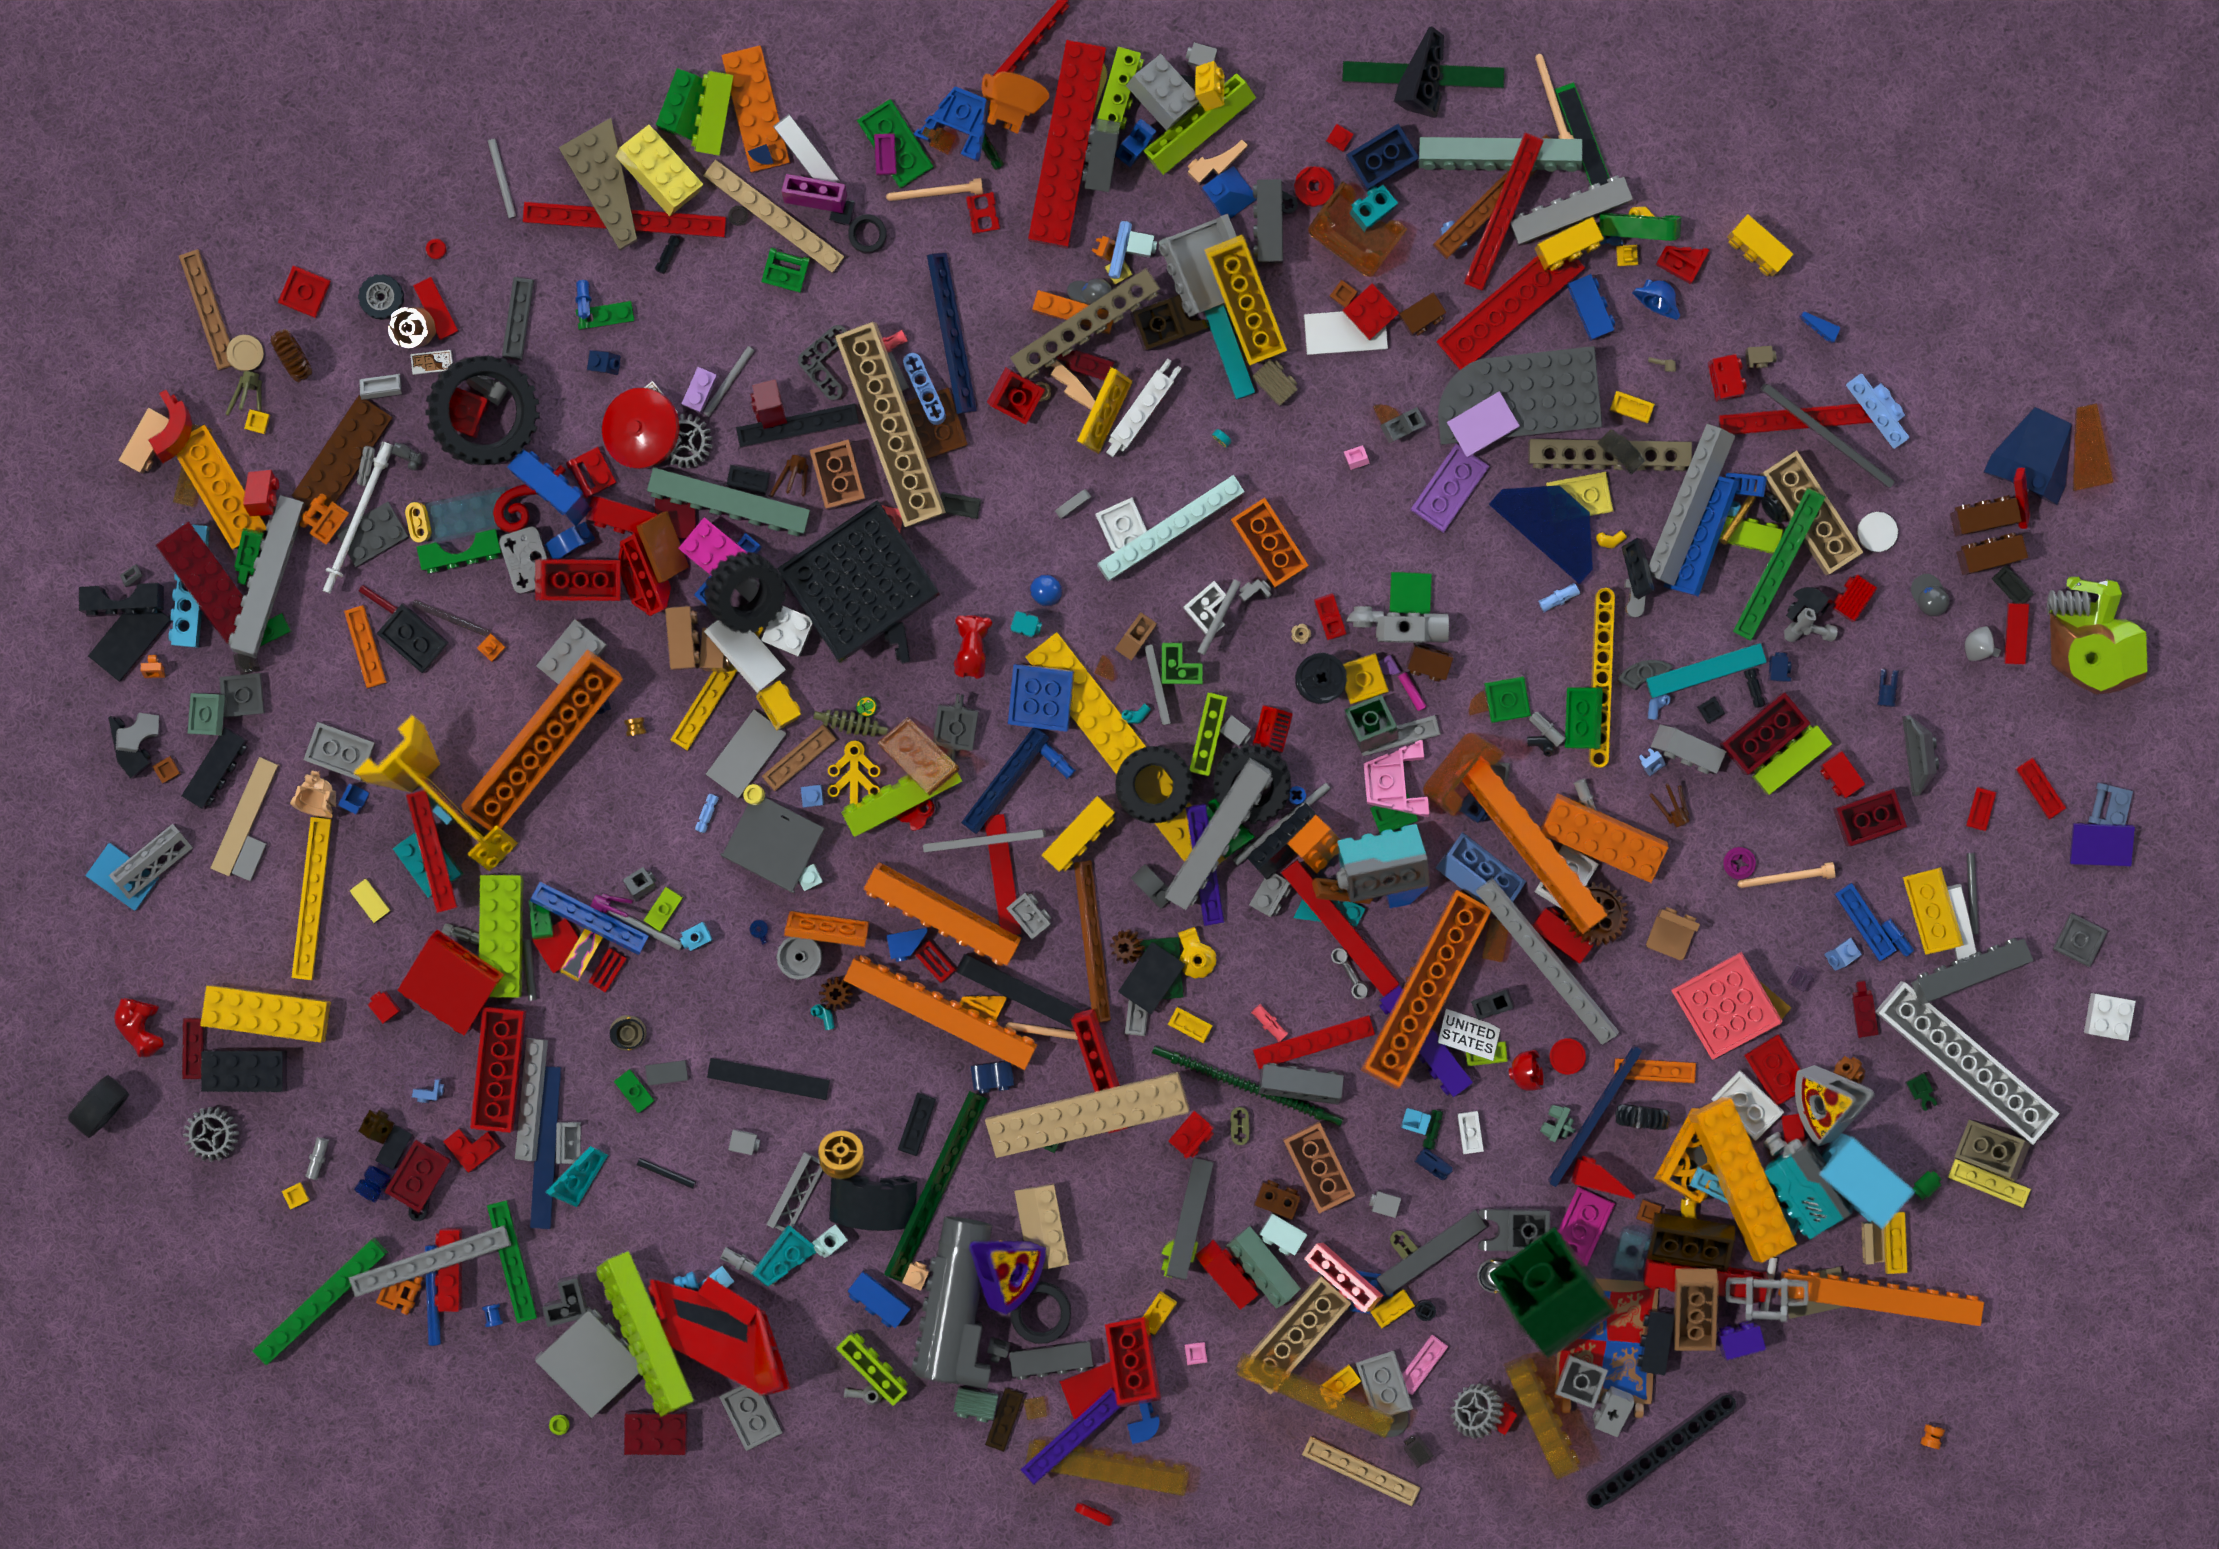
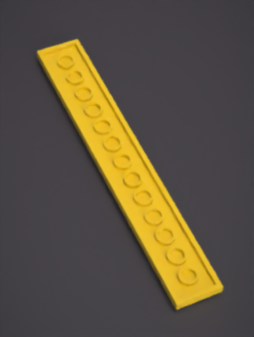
[1025,632,1227,865]

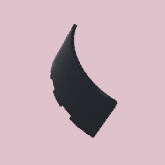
[829,1175,917,1231]

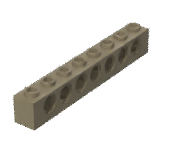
[1010,268,1160,379]
[1528,439,1692,471]

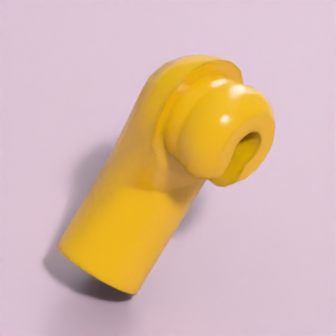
[1628,207,1655,217]
[1596,530,1627,548]

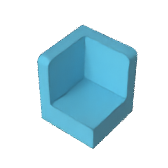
[1401,1108,1431,1135]

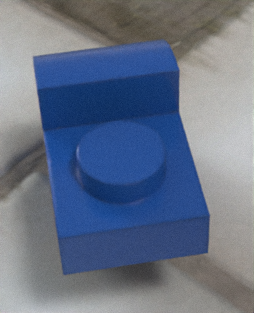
[1115,119,1156,168]
[544,522,595,560]
[1127,1402,1159,1444]

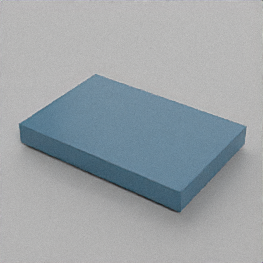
[86,843,159,911]

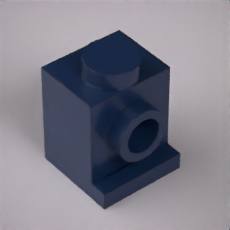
[1768,652,1791,682]
[1456,793,1488,823]

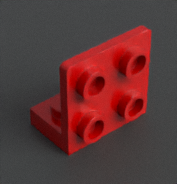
[1168,1110,1214,1159]

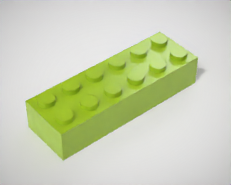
[479,875,523,997]

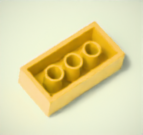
[1042,796,1115,872]

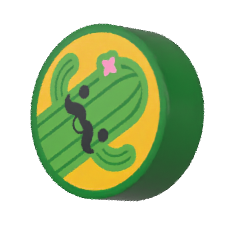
[856,697,877,717]

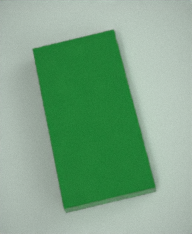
[857,99,934,189]

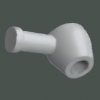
[844,1385,882,1405]

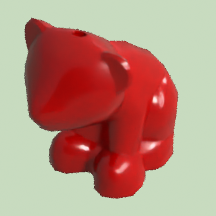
[954,615,992,679]
[114,998,164,1058]

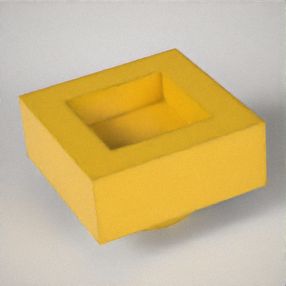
[244,409,270,434]
[282,1182,310,1210]

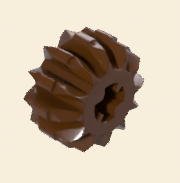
[1110,929,1145,964]
[819,977,853,1011]

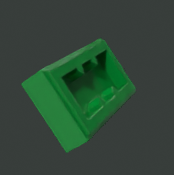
[260,613,292,647]
[529,899,553,940]
[614,1069,655,1113]

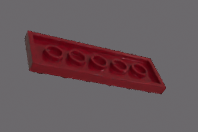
[155,521,243,644]

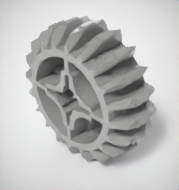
[665,414,713,468]
[183,1107,239,1162]
[1450,1384,1504,1439]

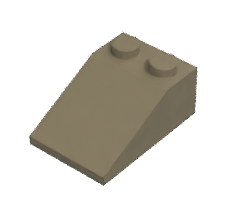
[1954,1120,2030,1182]

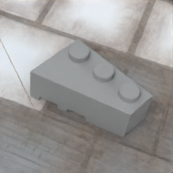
[1651,725,1726,775]

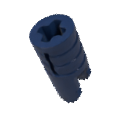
[1877,669,1899,707]
[1414,1147,1453,1181]

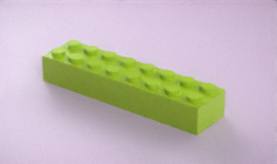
[596,1251,693,1417]

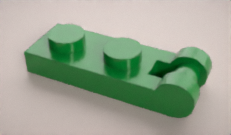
[575,301,635,330]

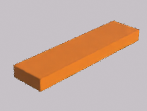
[344,605,387,688]
[1614,1058,1696,1083]

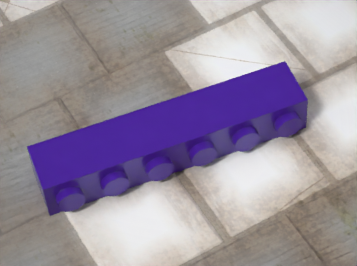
[1379,985,1473,1097]

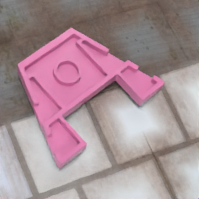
[1364,740,1429,817]

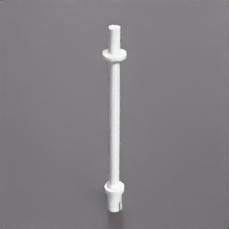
[323,441,394,594]

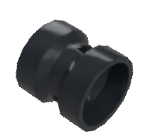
[1415,1299,1436,1321]

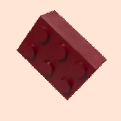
[1833,789,1907,847]
[624,1411,687,1455]

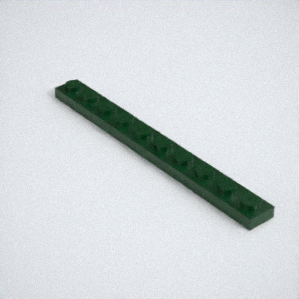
[884,1091,987,1282]

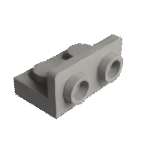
[1249,873,1292,917]
[1006,892,1051,939]

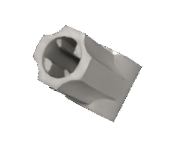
[466,376,509,406]

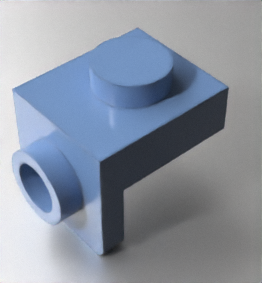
[1825,938,1862,971]
[412,1079,444,1103]

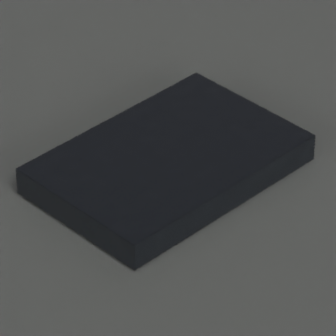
[376,603,449,673]
[1118,942,1186,1015]

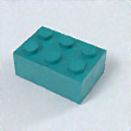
[392,832,463,898]

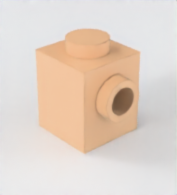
[902,1261,930,1291]

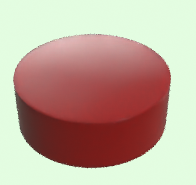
[426,239,446,260]

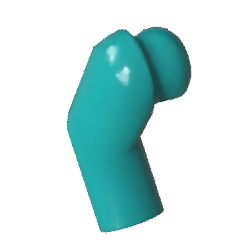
[811,1004,835,1030]

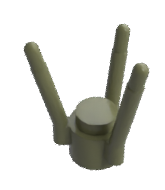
[226,371,262,416]

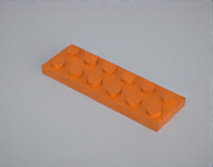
[721,45,790,173]

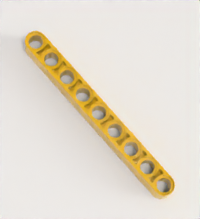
[1589,588,1615,768]

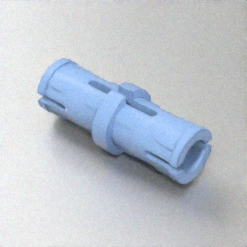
[1538,583,1580,612]

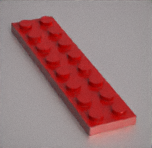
[1436,255,1585,370]

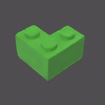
[1161,643,1203,685]

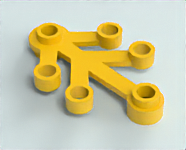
[827,741,881,805]

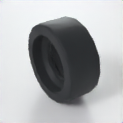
[848,214,887,254]

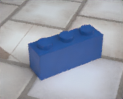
[1567,274,1616,341]
[847,1271,911,1329]

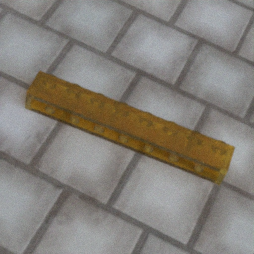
[1235,1352,1394,1438]
[1025,1438,1189,1496]

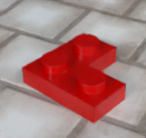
[443,1128,500,1173]

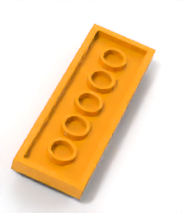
[176,424,266,550]

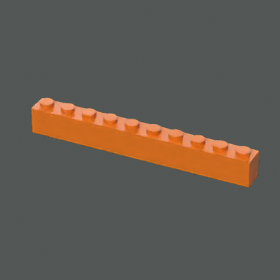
[1457,756,1607,934]
[843,955,1037,1070]
[1778,1268,1984,1326]

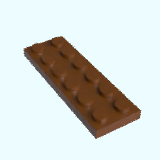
[291,395,393,516]

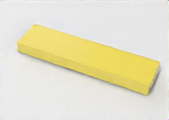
[1948,1159,2031,1208]

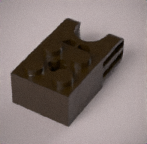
[1130,295,1209,351]

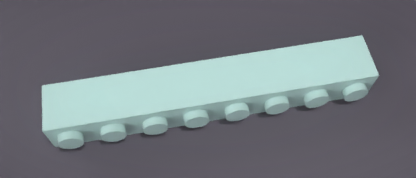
[1097,475,1244,582]

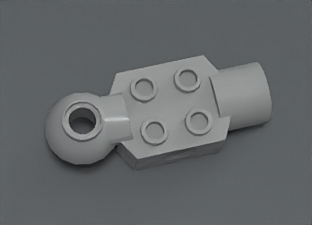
[1346,606,1449,643]

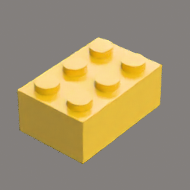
[1727,214,1793,277]
[1534,217,1604,271]

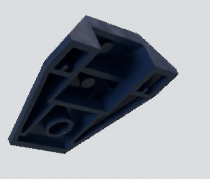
[1984,407,2072,505]

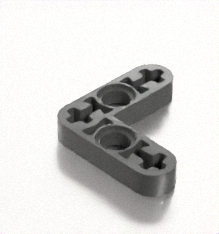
[798,325,846,401]

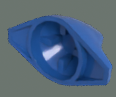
[1632,279,1680,320]

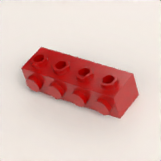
[435,1228,462,1312]

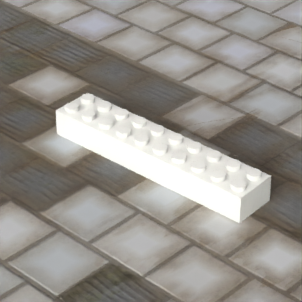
[1875,981,2059,1144]

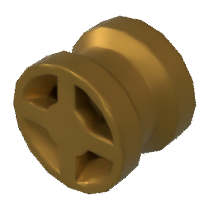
[624,717,646,736]

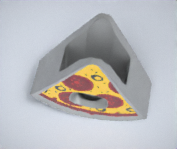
[1795,1065,1874,1146]

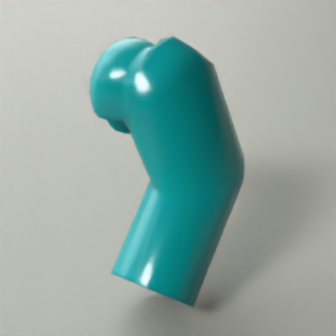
[1121,703,1151,724]

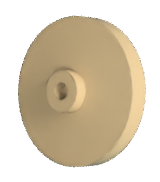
[226,335,263,371]

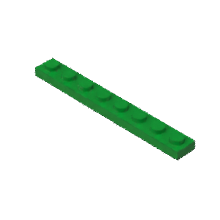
[1733,488,1826,641]

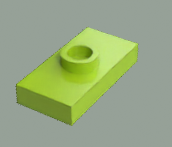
[643,887,683,932]

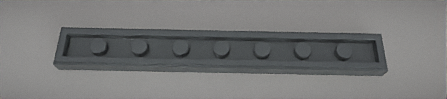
[1760,384,1894,488]

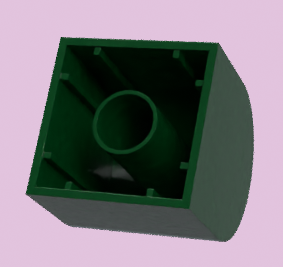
[1489,1227,1616,1359]

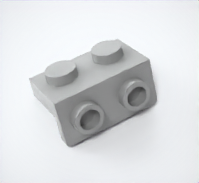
[1239,579,1271,603]

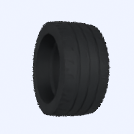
[67,1075,129,1138]
[1010,1282,1071,1344]

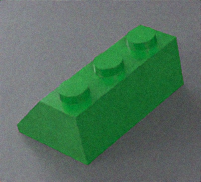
[656,68,705,141]

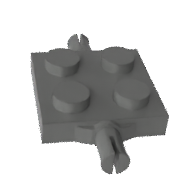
[932,693,979,762]

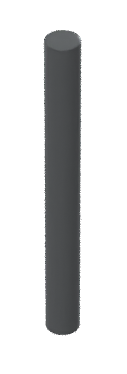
[1967,853,1979,934]

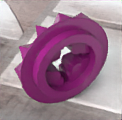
[1723,847,1756,879]

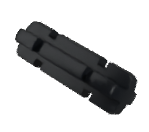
[655,235,680,274]
[1744,668,1765,708]

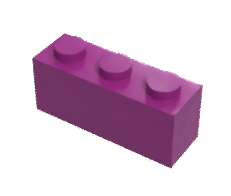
[781,174,848,213]

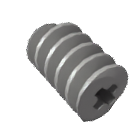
[2047,590,2090,617]

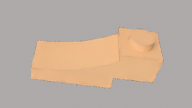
[1187,140,1248,185]

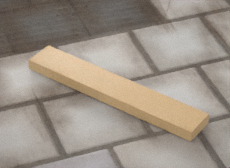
[211,757,279,876]
[1302,1436,1420,1506]

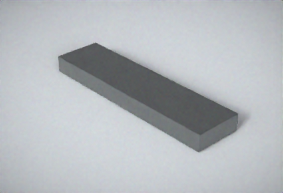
[502,277,534,360]

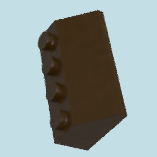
[1647,1212,1735,1272]

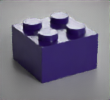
[1716,1321,1766,1360]

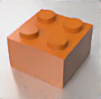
[1287,815,1340,873]

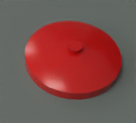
[602,388,679,469]

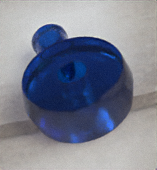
[749,919,768,945]

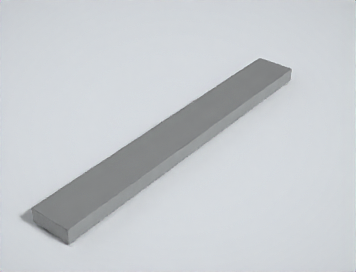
[349,1225,511,1297]

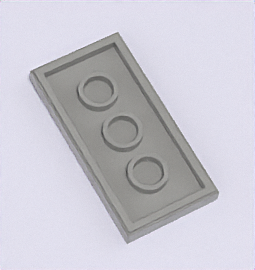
[706,710,787,798]

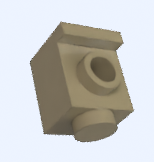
[1745,346,1776,369]

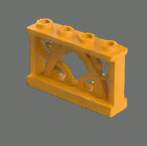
[1654,1108,1715,1203]

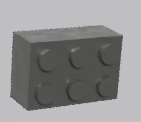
[1082,119,1120,192]

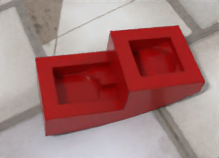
[1314,593,1346,640]

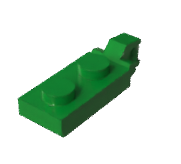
[234,528,264,584]

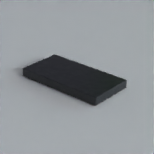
[88,610,171,682]

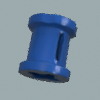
[1289,786,1306,804]
[482,1303,503,1327]

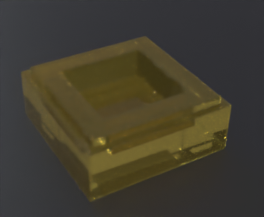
[1024,1396,1047,1420]

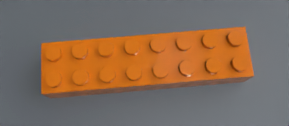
[864,862,1022,966]

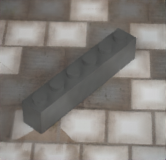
[1911,938,2033,1005]

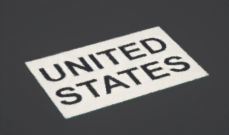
[1438,1009,1500,1061]

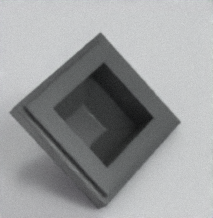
[120,564,143,587]

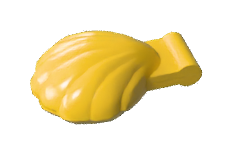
[1178,927,1217,978]

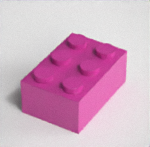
[678,517,747,575]

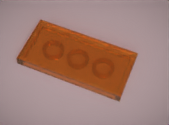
[877,717,960,796]

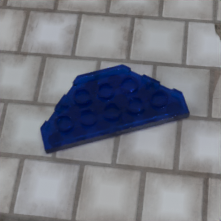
[1489,485,1593,584]

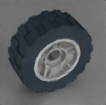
[358,274,404,320]

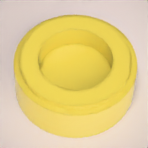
[744,784,765,805]

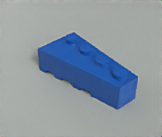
[507,449,592,526]

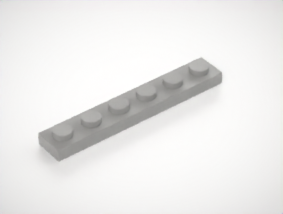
[515,1038,548,1161]

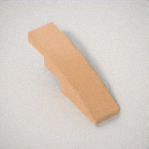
[1038,355,1095,410]

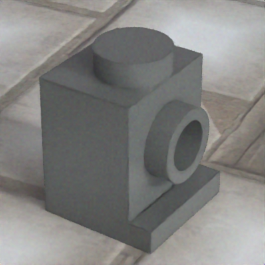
[623,867,656,902]

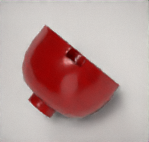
[1509,1050,1544,1091]

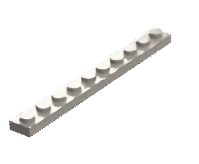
[1476,878,1619,1045]

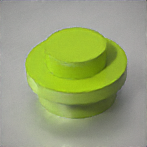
[549,1415,570,1435]

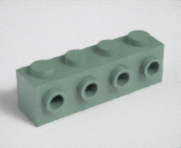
[1226,1226,1301,1309]

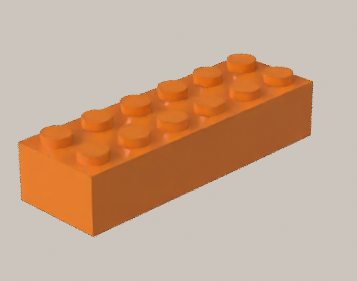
[1541,793,1668,883]

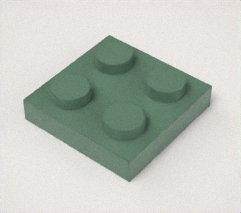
[187,693,225,736]

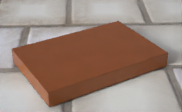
[636,511,689,583]

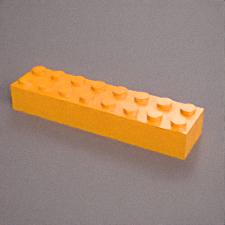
[1688,1097,1797,1263]

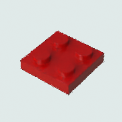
[1342,283,1399,341]

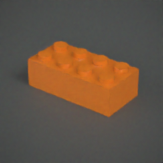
[1230,498,1309,588]

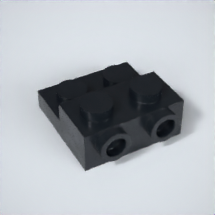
[884,622,910,665]

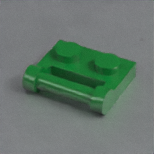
[761,248,810,293]

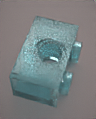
[1611,1227,1649,1274]

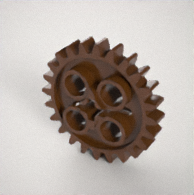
[1563,882,1629,947]

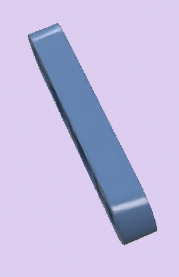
[903,353,946,425]

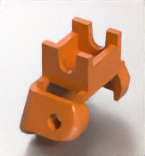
[982,72,1049,134]

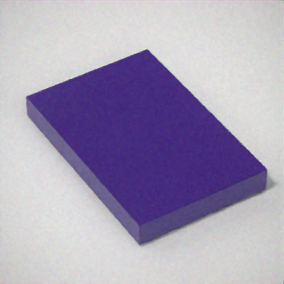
[2070,823,2135,866]

